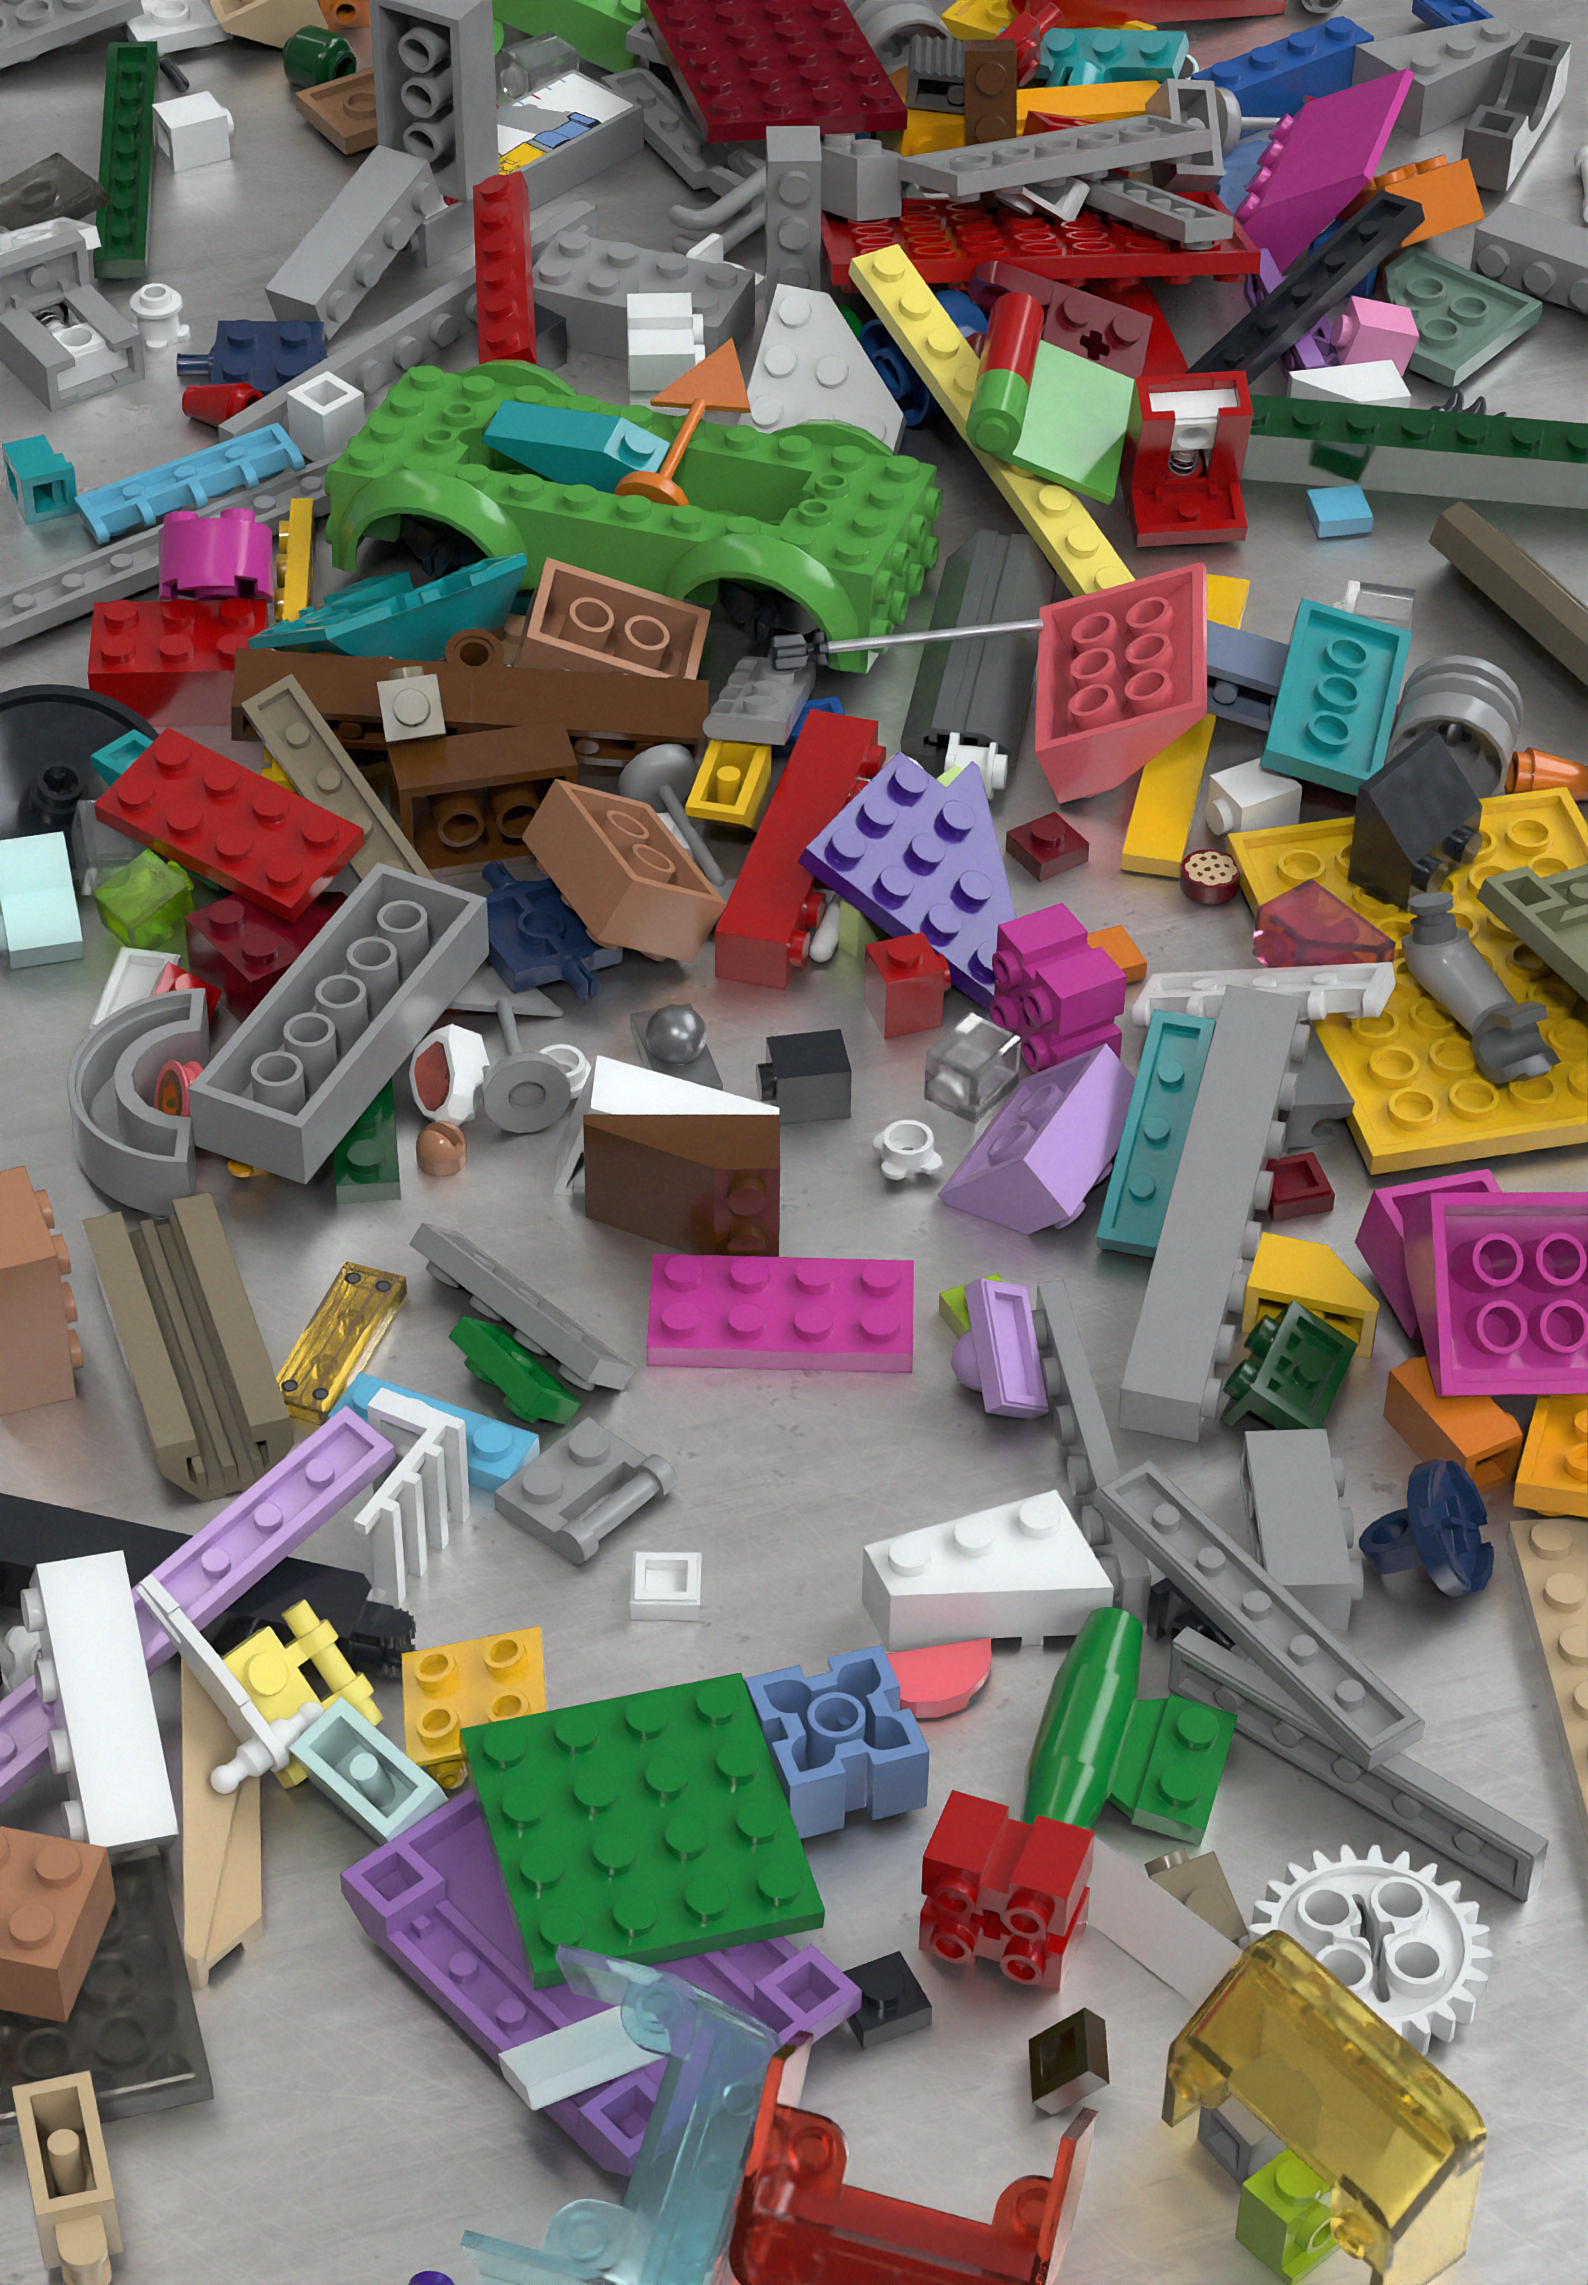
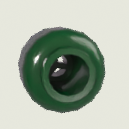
[282,25,357,90]

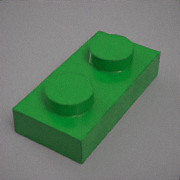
[449,1316,581,1425]

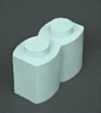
[0,831,84,969]

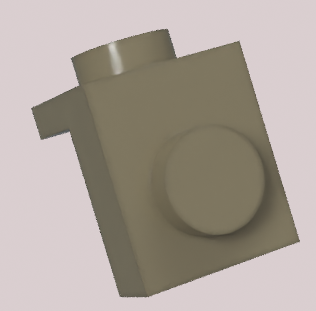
[1144,1848,1248,1942]

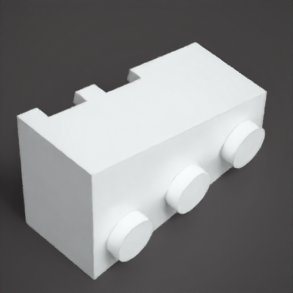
[553,1055,780,1195]
[862,1490,1114,1651]

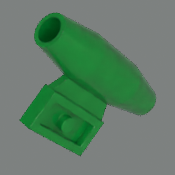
[1020,1607,1238,1846]

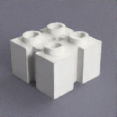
[627,293,705,421]

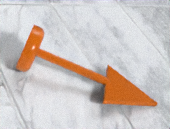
[613,338,752,507]

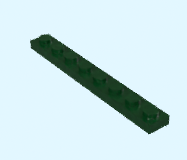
[93,41,159,280]

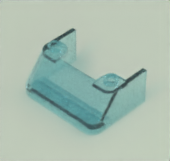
[460,1943,787,2285]

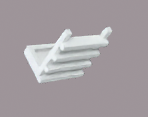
[353,1387,470,1606]

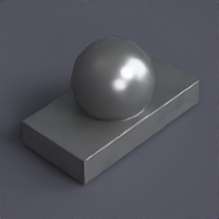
[630,1003,723,1091]

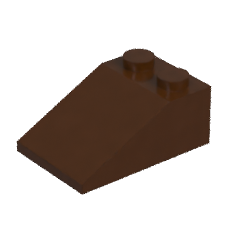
[583,1114,780,1257]

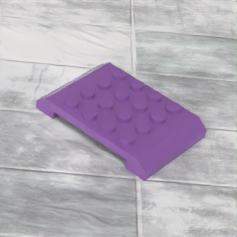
[340,1787,862,2176]

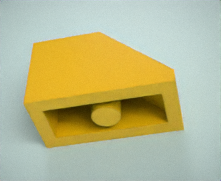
[685,738,771,833]
[1242,1232,1380,1359]

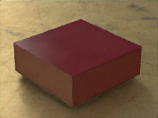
[1265,1152,1335,1222]

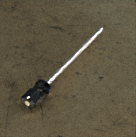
[769,619,1043,671]

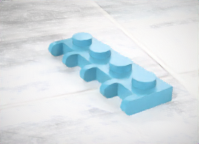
[74,422,305,545]

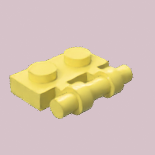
[221,1599,384,1789]

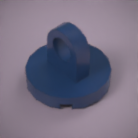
[1359,1458,1494,1597]

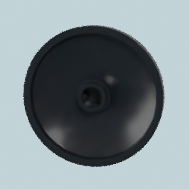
[0,684,159,893]

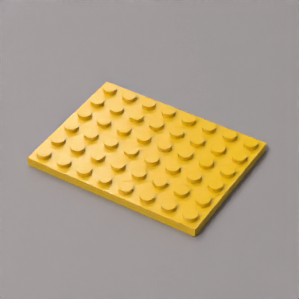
[1226,787,1588,1175]

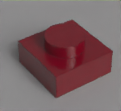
[1006,811,1089,882]

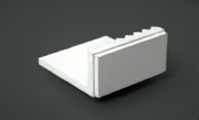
[994,177,1091,221]

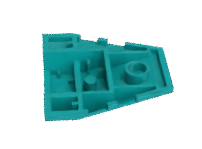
[247,553,528,662]

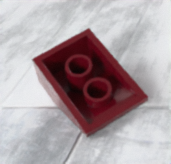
[184,891,348,1024]

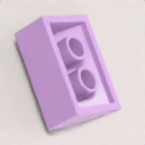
[938,1043,1136,1235]

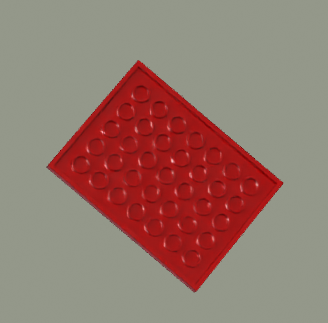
[820,190,1261,293]

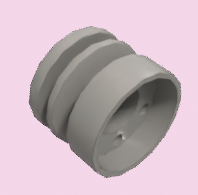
[845,0,954,75]
[1385,654,1524,799]

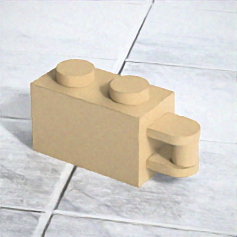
[12,2070,123,2285]

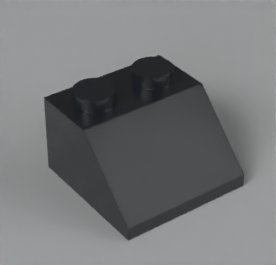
[1348,729,1482,911]

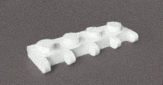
[1132,962,1396,1028]

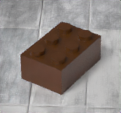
[386,720,578,878]

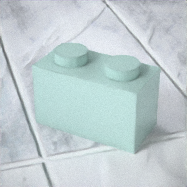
[289,1696,449,1846]

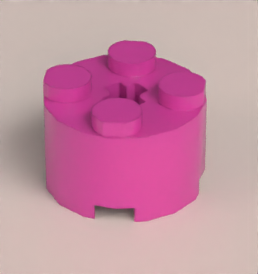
[159,508,273,604]

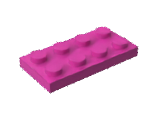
[647,1254,914,1373]

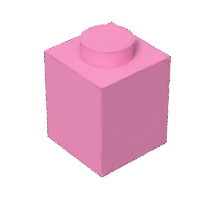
[1331,296,1420,377]

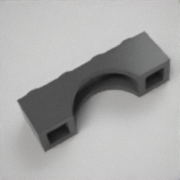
[1461,32,1572,192]

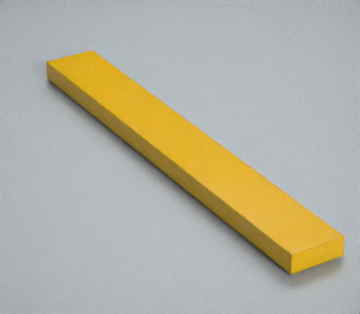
[1120,574,1250,878]

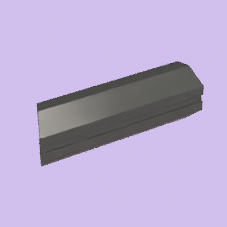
[900,529,1057,767]

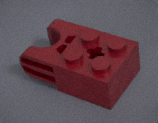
[965,261,1153,379]

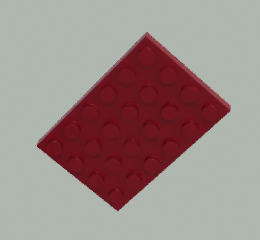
[640,0,908,143]

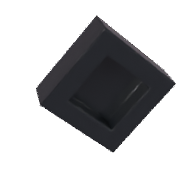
[843,1951,932,2050]

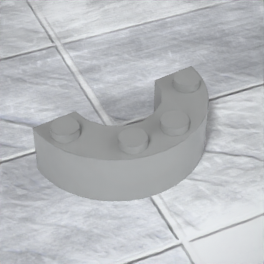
[67,988,210,1219]

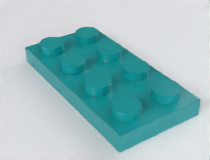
[1259,598,1412,796]

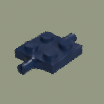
[176,319,329,397]
[482,860,623,1001]

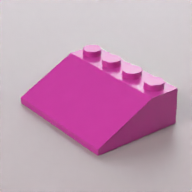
[1233,68,1415,274]
[1402,1192,1588,1397]

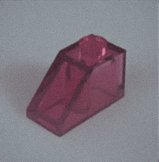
[1252,878,1396,968]

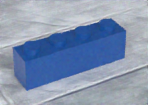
[1190,16,1374,140]

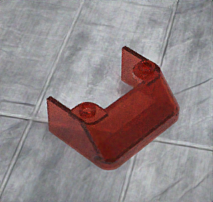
[729,2030,1099,2285]

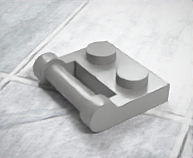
[494,1417,678,1564]

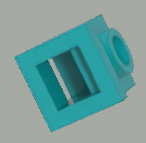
[2,434,79,525]

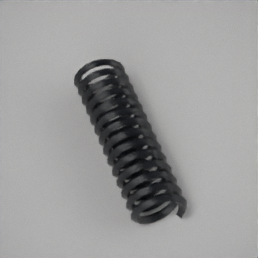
[159,59,190,93]

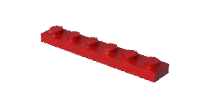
[473,170,537,365]

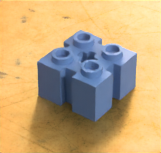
[744,1645,930,1839]

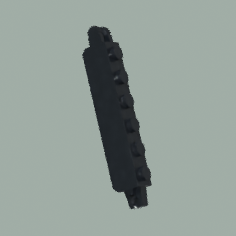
[0,1493,417,1679]

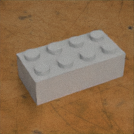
[369,0,499,203]
[532,230,755,361]

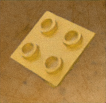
[402,1626,547,1789]

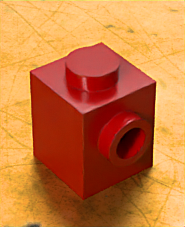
[864,932,951,1039]

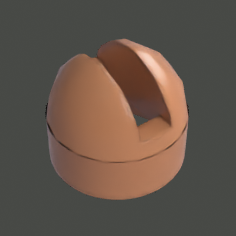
[416,1120,467,1177]

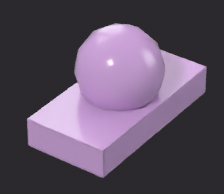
[951,1278,1049,1420]

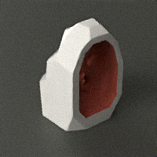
[409,1024,490,1127]

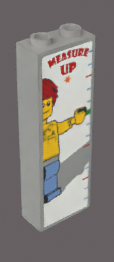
[399,69,644,269]

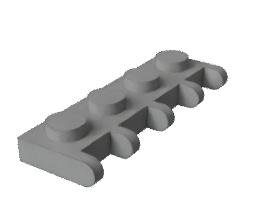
[703,654,816,745]

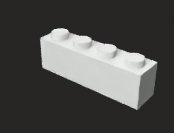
[20,1550,179,1860]

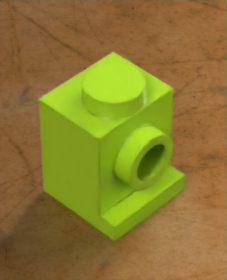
[1235,2140,1347,2285]

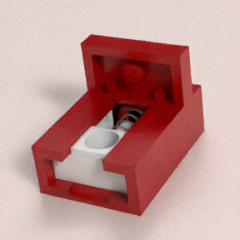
[1119,370,1253,547]

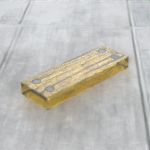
[276,1261,407,1426]

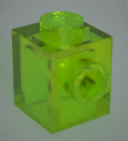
[93,848,195,951]

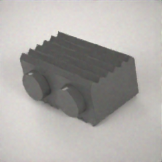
[905,34,963,115]

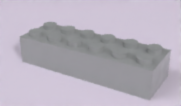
[188,863,489,1185]

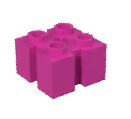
[989,903,1127,1072]

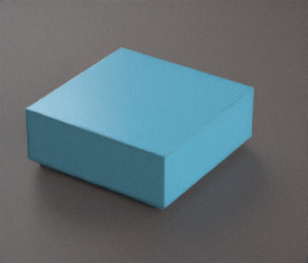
[1305,485,1374,538]

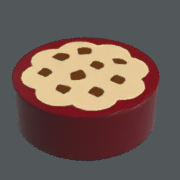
[1180,849,1240,904]

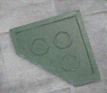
[1382,246,1543,388]

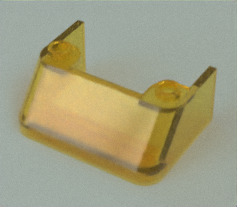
[1161,1930,1487,2285]

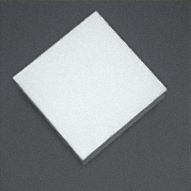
[630,1551,702,1621]

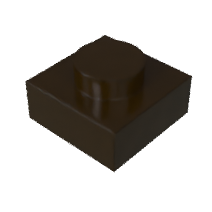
[1028,2007,1110,2115]

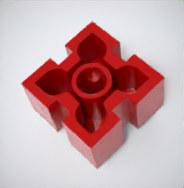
[918,1790,1095,1992]

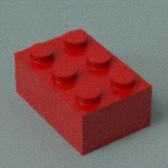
[87,597,269,727]

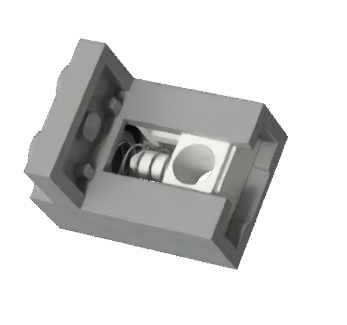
[0,229,145,412]

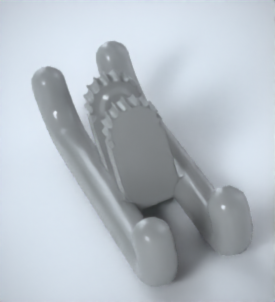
[668,135,824,256]

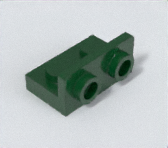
[1220,1300,1358,1430]

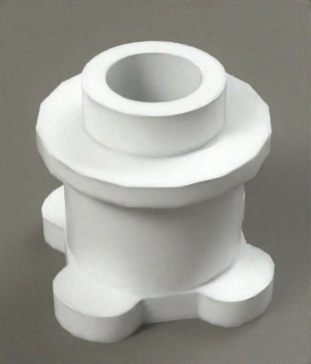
[130,283,191,354]
[944,732,1008,801]

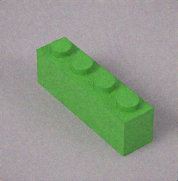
[492,0,643,73]

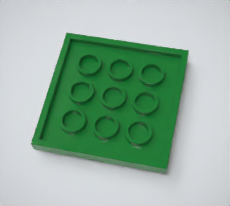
[459,1672,825,1990]

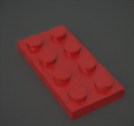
[94,727,365,924]

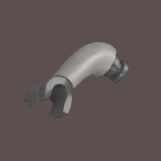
[1402,892,1561,1083]

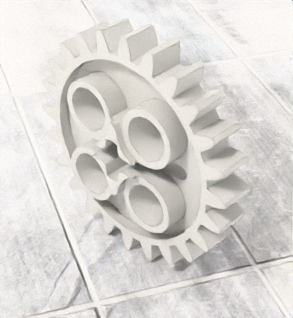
[1246,1845,1493,2062]

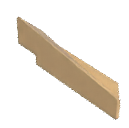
[181,1656,263,1991]

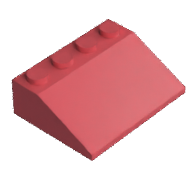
[1034,561,1207,804]

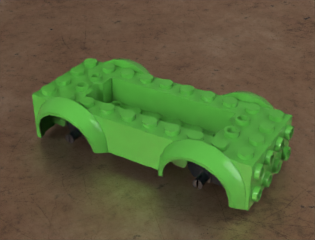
[324,360,943,674]

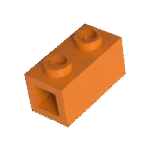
[1383,1355,1523,1495]

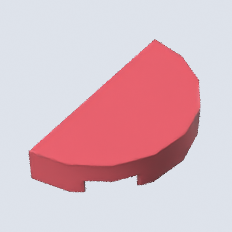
[886,1638,992,1718]

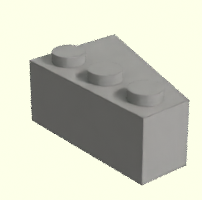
[1351,17,1523,138]

